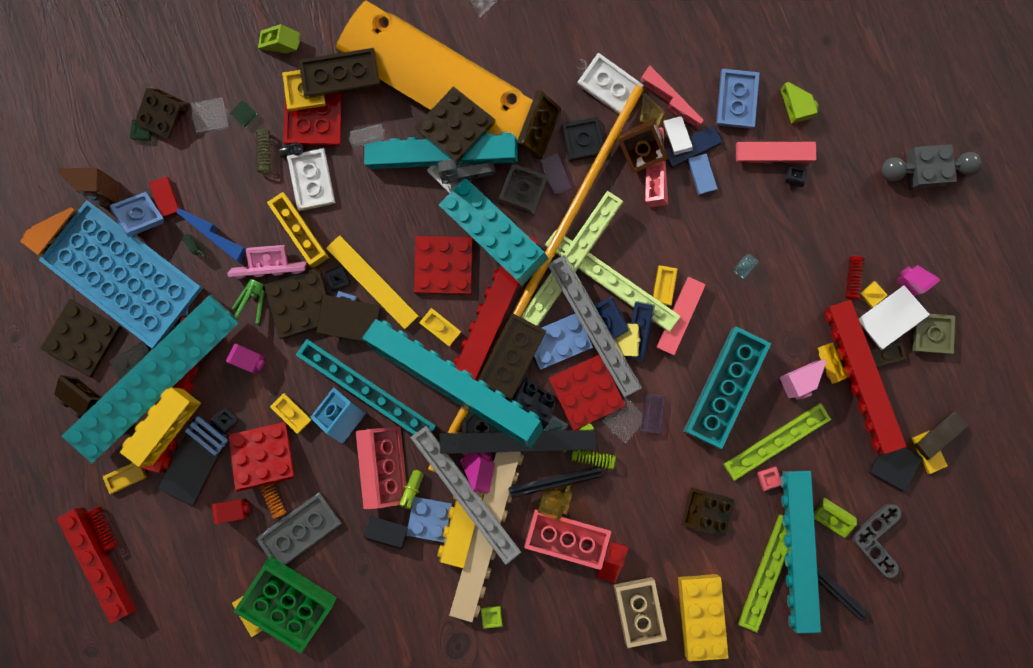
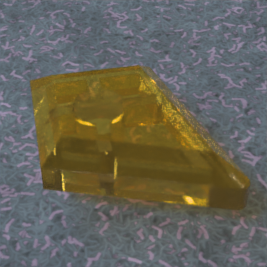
[640,93,665,125]

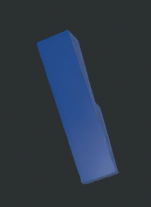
[177,208,246,264]

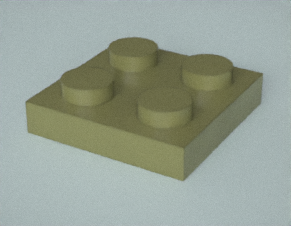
[913,314,955,354]

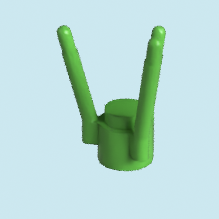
[232,279,266,324]

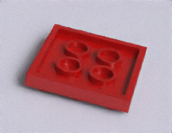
[283,92,343,146]
[414,236,473,295]
[549,355,625,430]
[229,422,295,492]

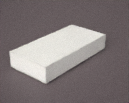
[663,116,693,155]

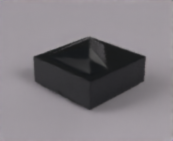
[785,165,807,187]
[324,265,350,291]
[210,407,239,434]

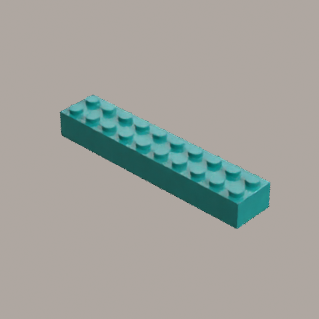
[62,294,239,463]
[363,319,543,450]

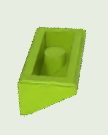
[814,498,857,538]

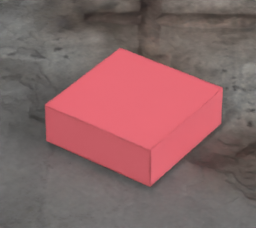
[757,467,781,491]

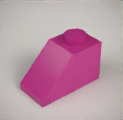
[897,265,940,296]
[226,344,265,374]
[460,452,495,494]

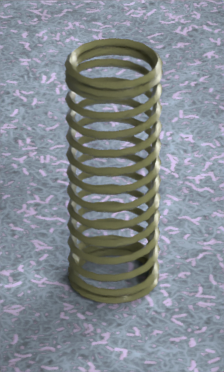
[255,129,272,173]

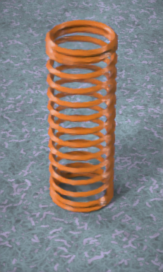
[259,483,287,519]

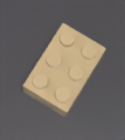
[614,577,667,648]

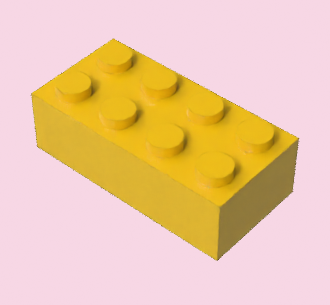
[120,387,201,467]
[678,574,728,661]

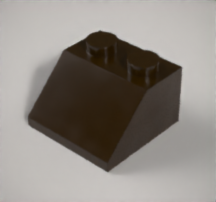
[54,375,102,418]

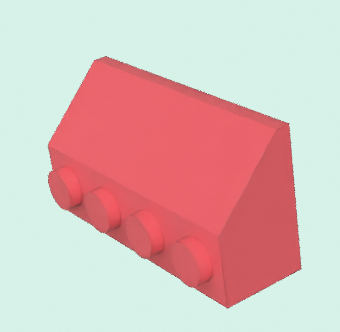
[356,426,407,509]
[524,509,611,570]

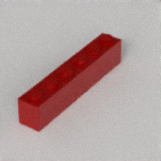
[56,507,137,624]

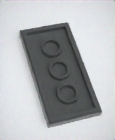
[255,492,342,565]

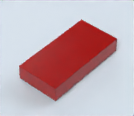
[149,176,179,219]

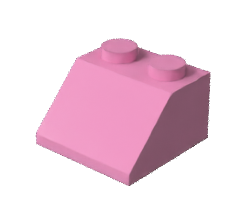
[779,359,826,400]

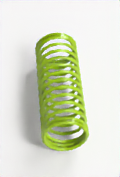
[571,450,616,470]

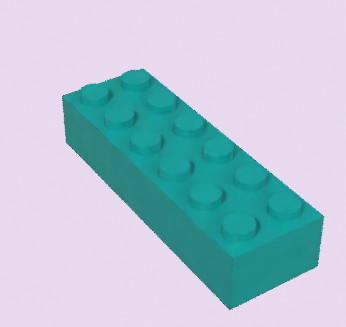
[439,178,549,286]
[683,327,771,449]

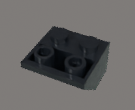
[511,378,557,430]

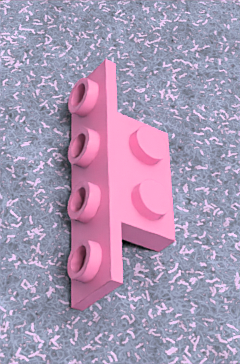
[227,245,307,279]

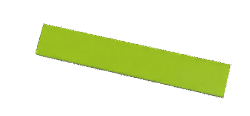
[723,403,831,481]
[738,514,787,632]

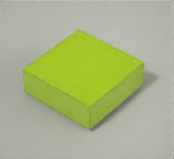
[481,606,503,629]

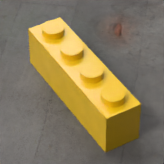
[267,192,329,269]
[437,492,484,568]

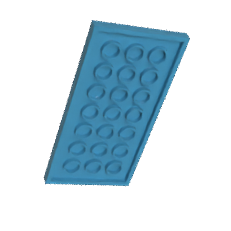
[39,200,203,349]

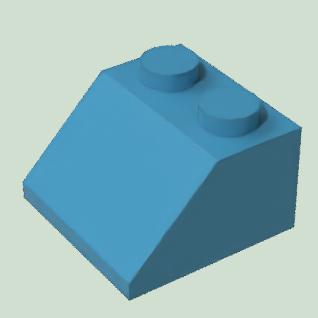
[310,387,366,444]

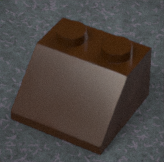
[618,119,668,173]

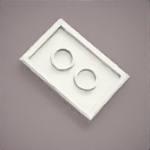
[577,53,644,115]
[287,148,336,211]
[859,286,930,351]

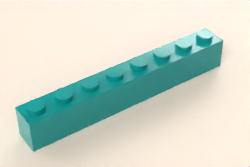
[364,132,518,169]
[296,339,437,435]
[780,471,821,633]

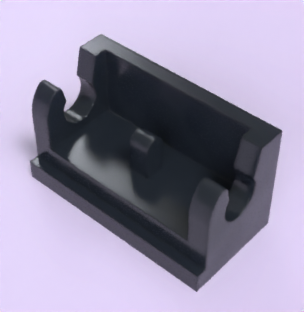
[363,516,408,550]

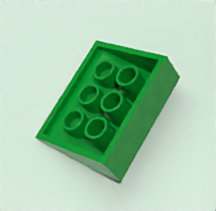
[233,556,337,654]

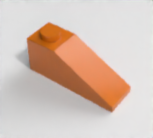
[20,207,77,256]

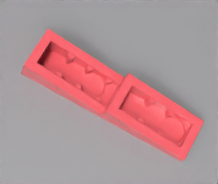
[640,65,703,129]
[645,127,668,208]
[736,142,816,164]
[656,277,706,355]

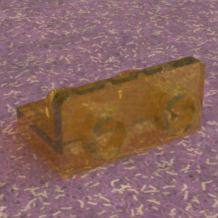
[538,485,573,521]

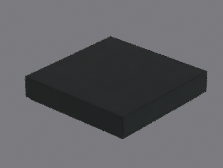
[561,117,604,161]
[869,448,923,491]

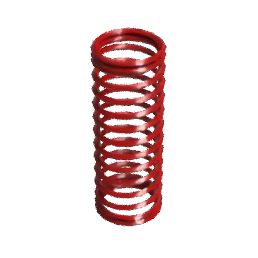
[845,256,865,299]
[86,507,118,552]

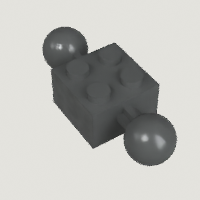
[881,144,982,190]

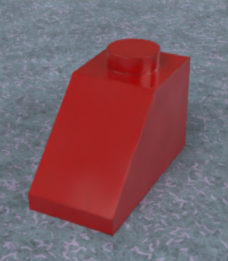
[212,498,250,524]
[596,540,628,583]

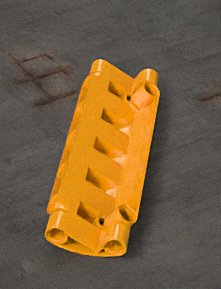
[336,0,533,140]

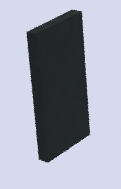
[158,419,229,506]

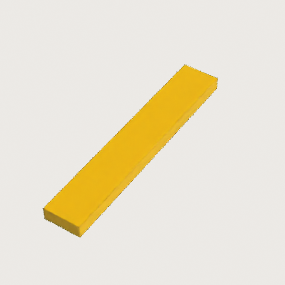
[326,235,419,330]

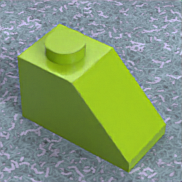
[258,24,300,53]
[780,82,818,124]

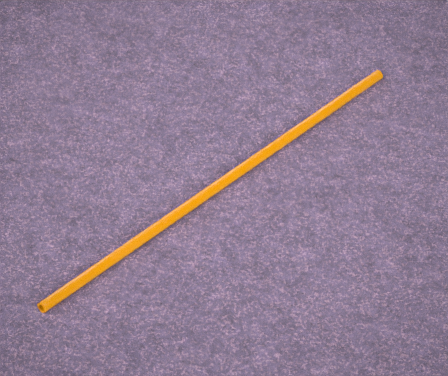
[428,85,644,473]

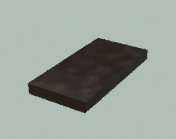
[299,48,380,99]
[477,313,546,400]

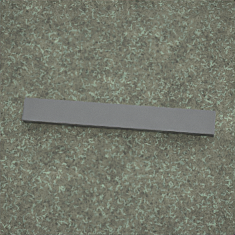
[547,255,642,398]
[410,426,521,565]

